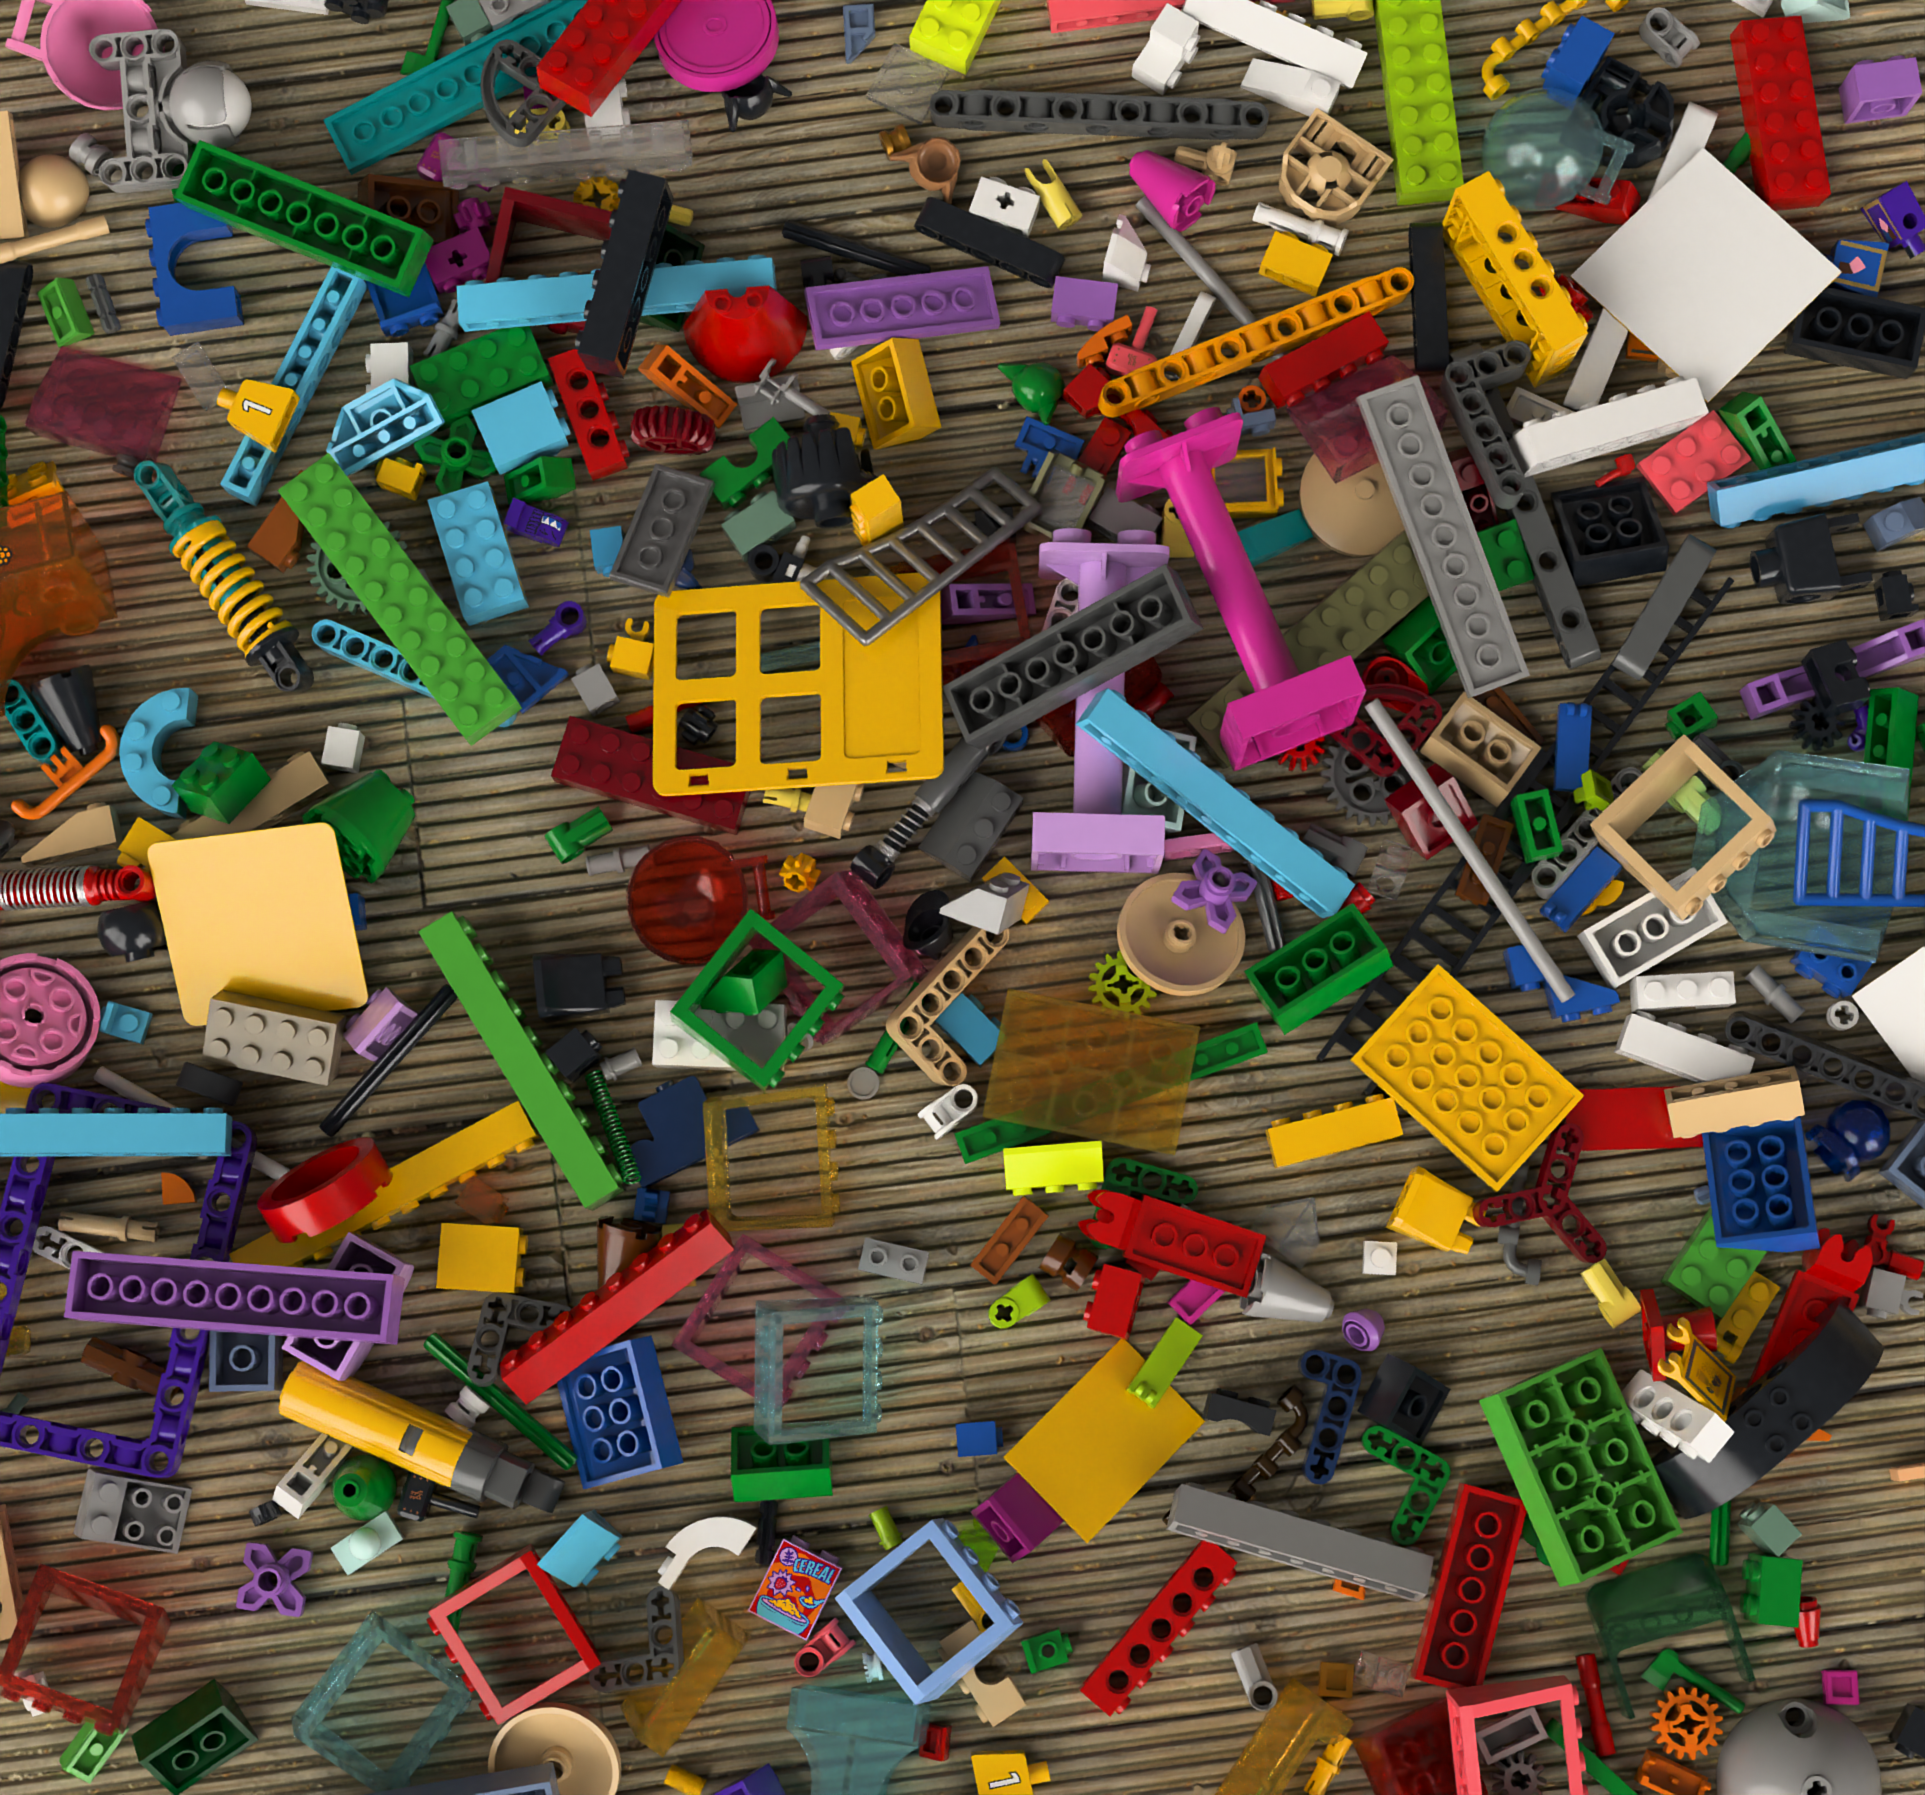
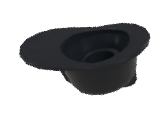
[903,890,953,960]

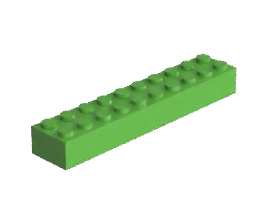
[277,453,522,746]
[418,911,626,1211]

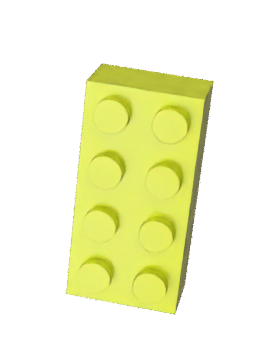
[909,0,1002,75]

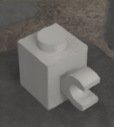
[1858,1268,1924,1319]

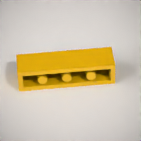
[849,474,904,546]
[1265,1093,1403,1168]

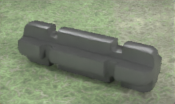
[86,273,121,334]

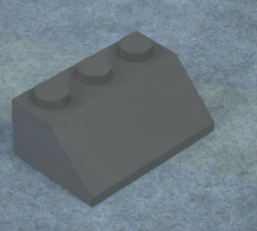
[918,771,1024,883]

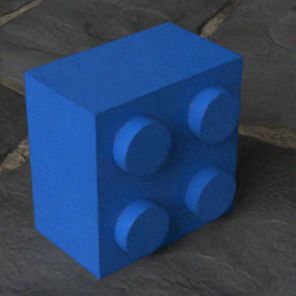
[1541,15,1615,108]

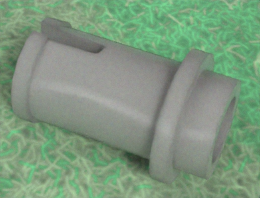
[599,1047,643,1081]

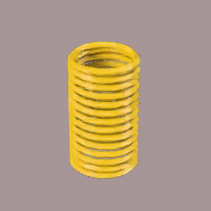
[664,1764,706,1795]

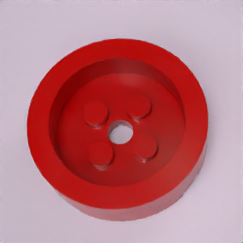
[257,1137,393,1243]

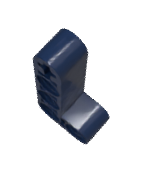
[1298,1350,1362,1485]

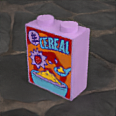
[748,1535,843,1641]

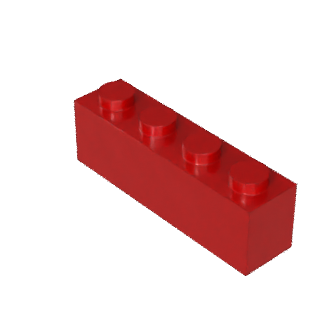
[1258,311,1389,409]

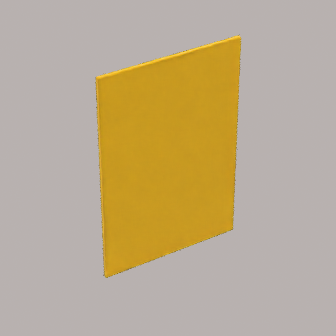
[1003,1339,1205,1543]

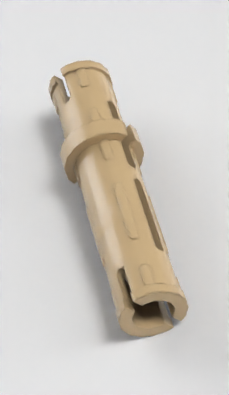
[58,1210,160,1243]

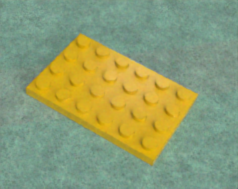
[1350,964,1584,1192]

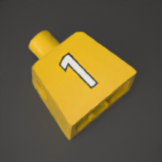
[217,379,300,453]
[971,1750,1051,1795]

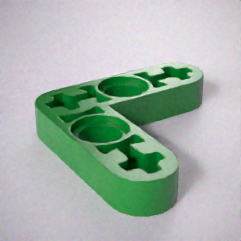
[1089,1158,1198,1250]
[1361,1425,1450,1545]

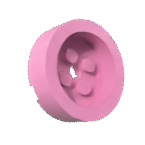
[0,953,100,1088]

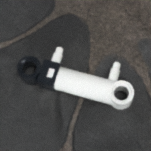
[748,535,876,583]

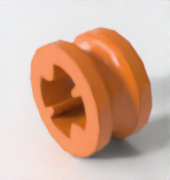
[1238,385,1266,414]

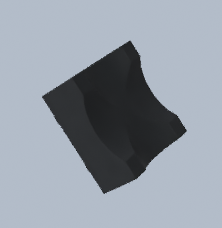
[1202,1388,1277,1436]

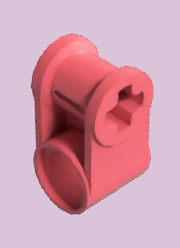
[794,1617,856,1677]

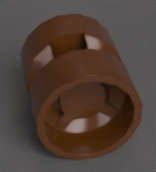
[1038,1232,1099,1292]

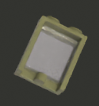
[1019,449,1111,542]

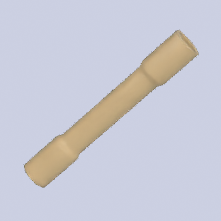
[0,215,109,264]

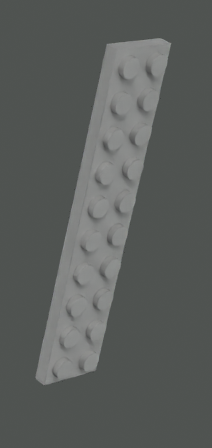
[1356,375,1530,698]

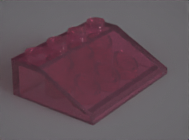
[25,346,182,462]
[1286,355,1448,484]

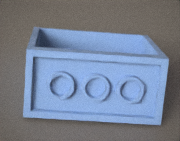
[835,1518,1024,1705]

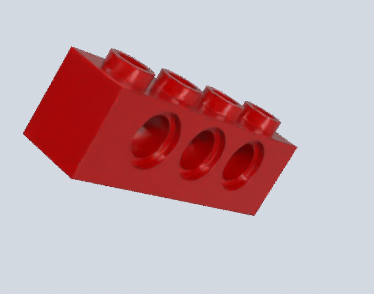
[547,349,630,481]

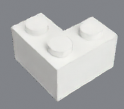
[1132,3,1200,96]

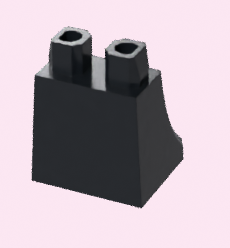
[533,953,626,1023]

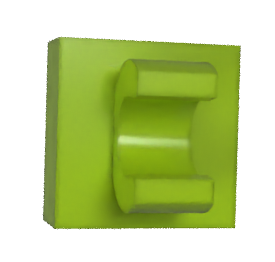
[1573,769,1614,811]

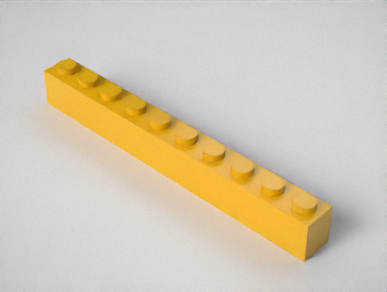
[229,1101,540,1268]

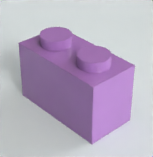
[1051,276,1118,331]

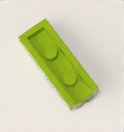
[1126,1317,1203,1409]

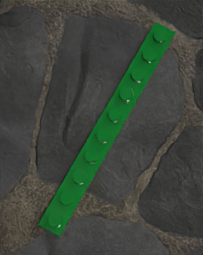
[954,1022,1268,1165]

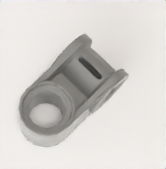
[1639,7,1700,68]

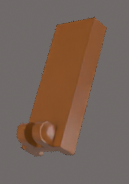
[970,1196,1050,1285]

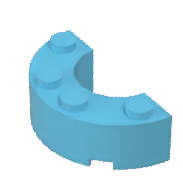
[119,688,198,819]

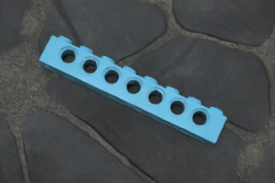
[220,266,368,506]

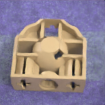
[1279,108,1394,226]

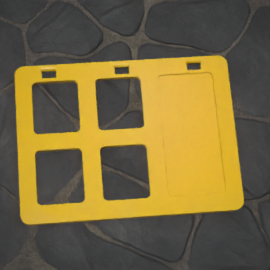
[653,573,944,796]

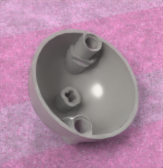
[1716,1698,1882,1795]

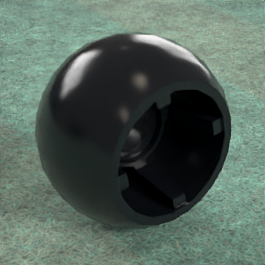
[97,900,166,963]

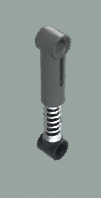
[850,735,1008,889]

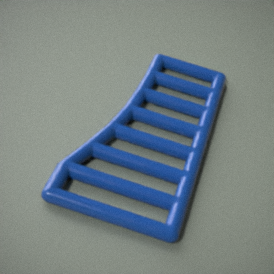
[1793,799,1925,907]

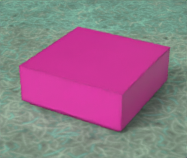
[1821,1670,1859,1705]

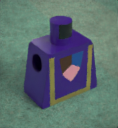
[1860,181,1925,259]

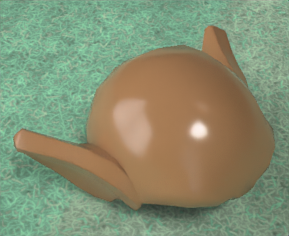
[890,137,961,205]

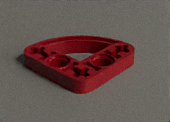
[1329,683,1442,777]

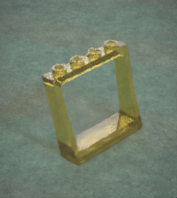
[703,1083,840,1231]

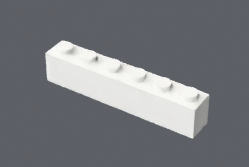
[1181,0,1368,89]

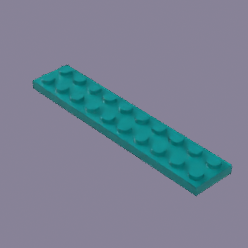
[323,0,588,175]

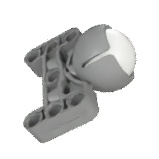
[89,29,252,193]

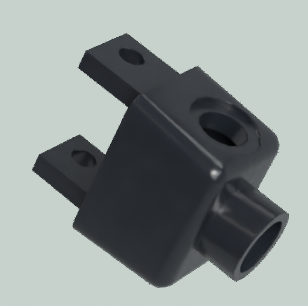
[1750,513,1873,604]

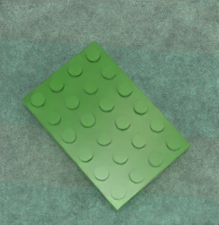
[1479,1347,1683,1587]

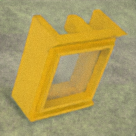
[1211,447,1284,519]

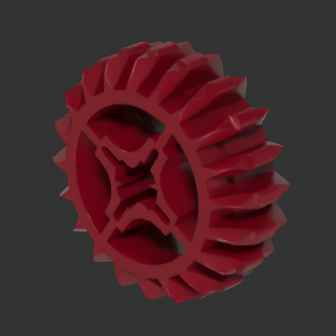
[630,405,716,456]

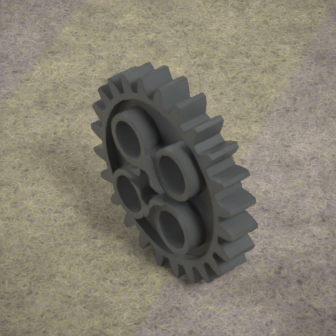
[1320,723,1424,827]

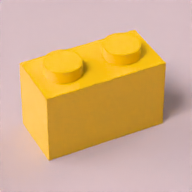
[1258,231,1333,297]

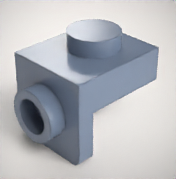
[1227,397,1276,437]

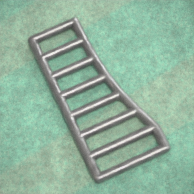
[800,467,1042,646]

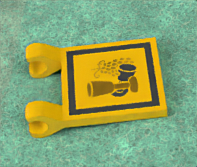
[1658,1317,1736,1422]

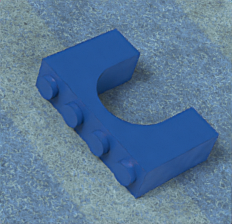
[145,203,244,336]

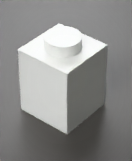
[321,723,365,774]

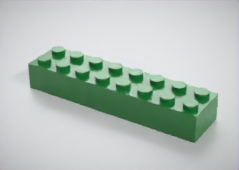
[174,140,434,298]

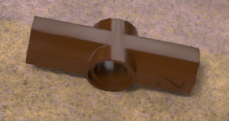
[81,1337,180,1401]

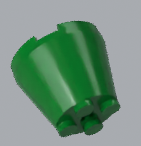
[303,769,415,884]

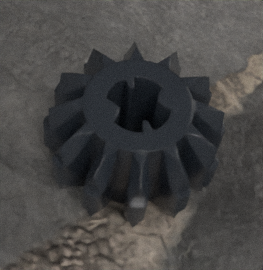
[1789,697,1845,752]

